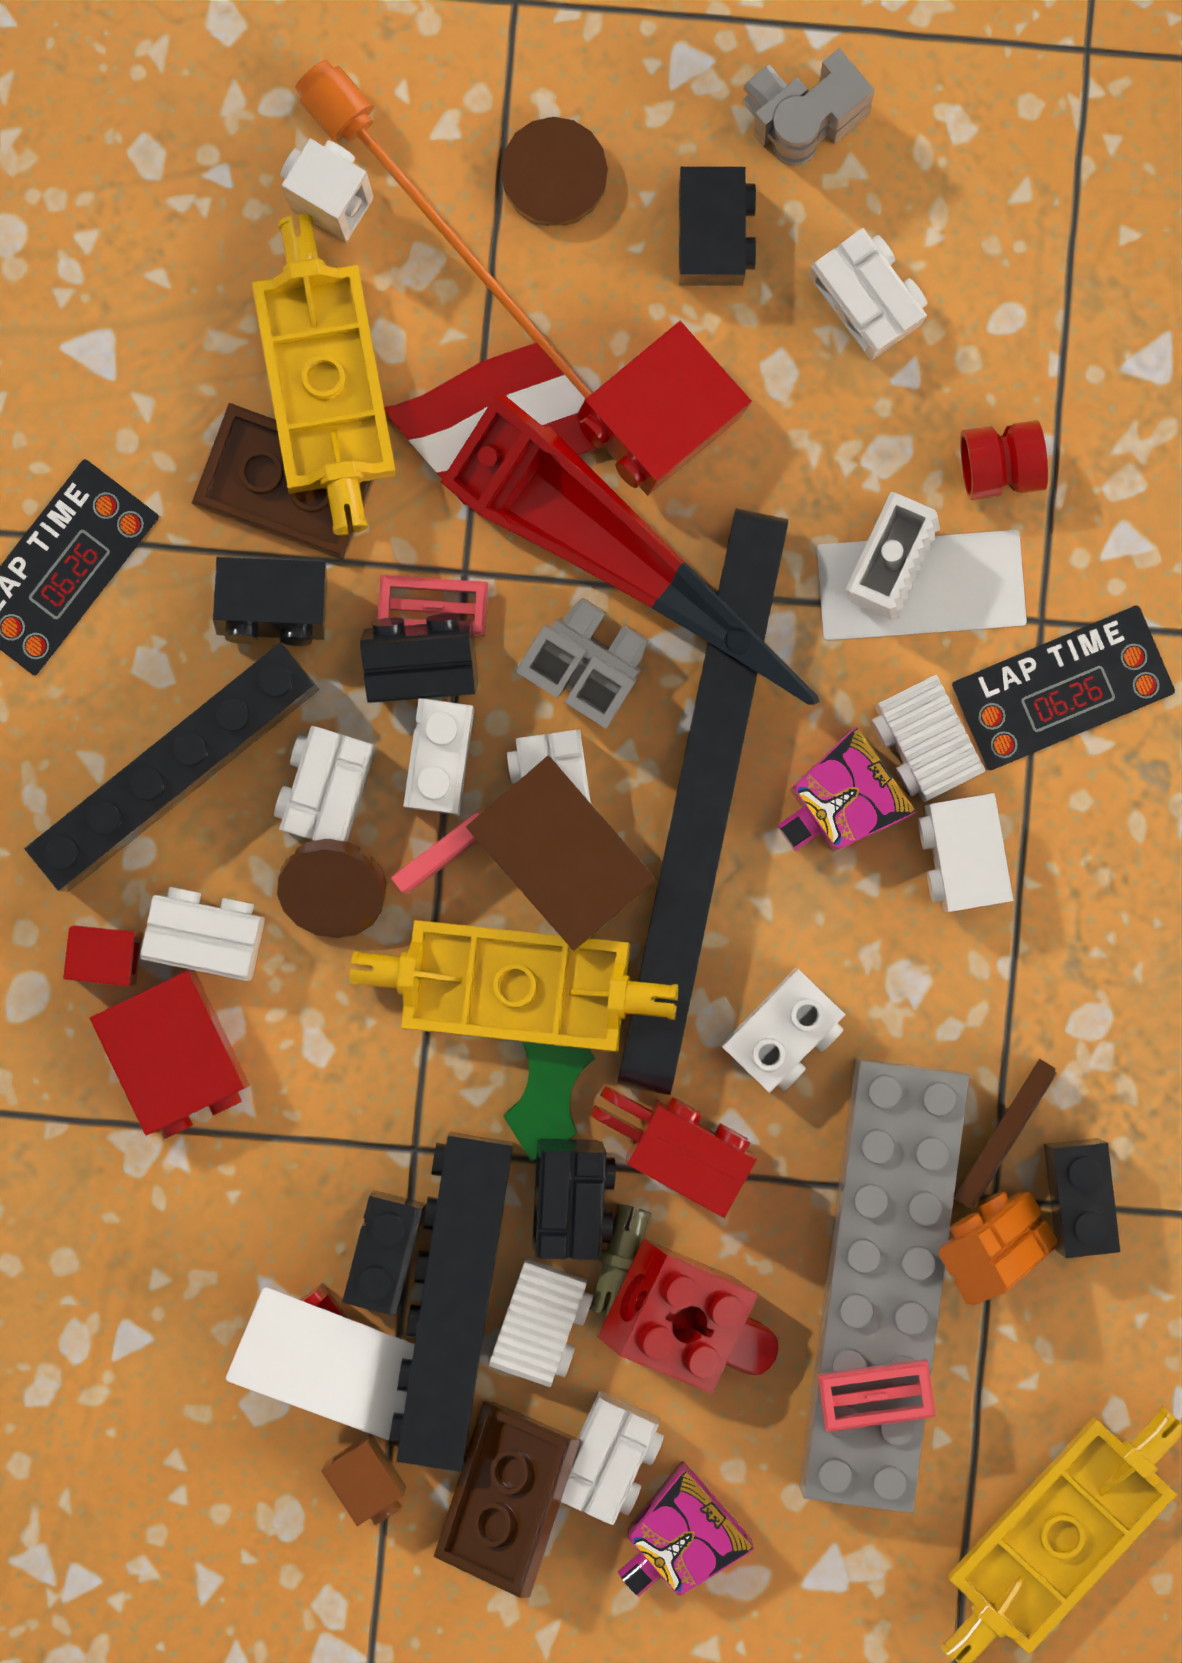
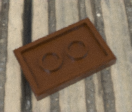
[192,403,374,561]
[466,755,656,951]
[433,1401,581,1598]

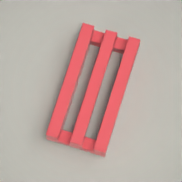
[377,575,489,637]
[390,812,480,894]
[817,1359,936,1432]

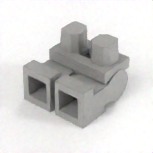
[743,48,875,166]
[515,598,649,729]

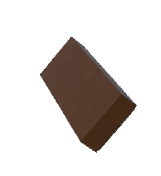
[954,1058,1057,1208]

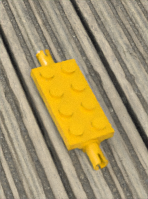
[251,214,396,535]
[350,920,678,1052]
[940,1406,1182,1663]

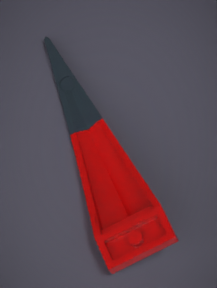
[440,394,820,705]

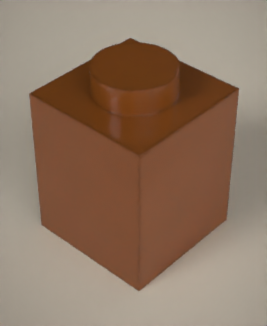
[321,1433,406,1526]

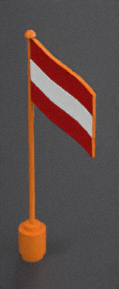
[295,60,603,506]

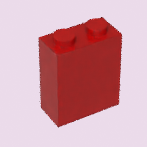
[576,320,752,496]
[89,970,250,1139]

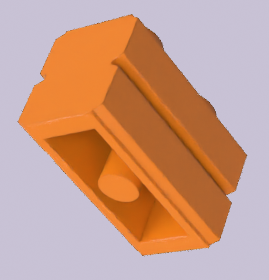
[938,1190,1059,1306]

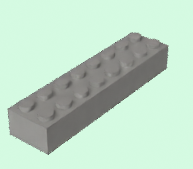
[799,1058,970,1513]

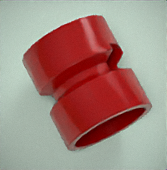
[960,420,1048,500]

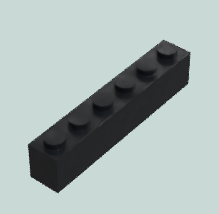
[24,643,320,892]
[389,1132,514,1472]

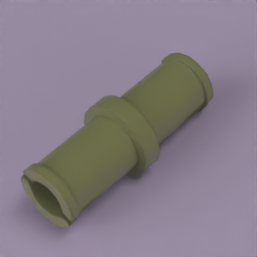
[589,1203,652,1315]

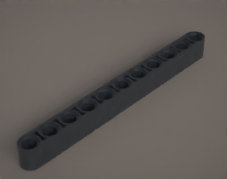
[617,508,788,1096]

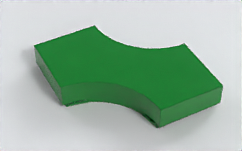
[503,1042,595,1162]

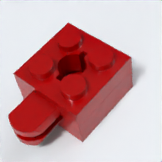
[589,1086,757,1219]
[598,1238,779,1394]

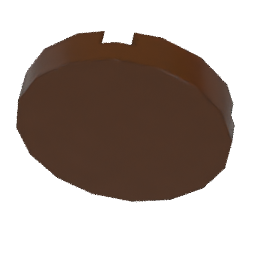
[500,117,608,226]
[277,839,387,938]

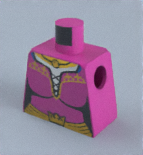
[777,727,916,852]
[618,1461,754,1597]

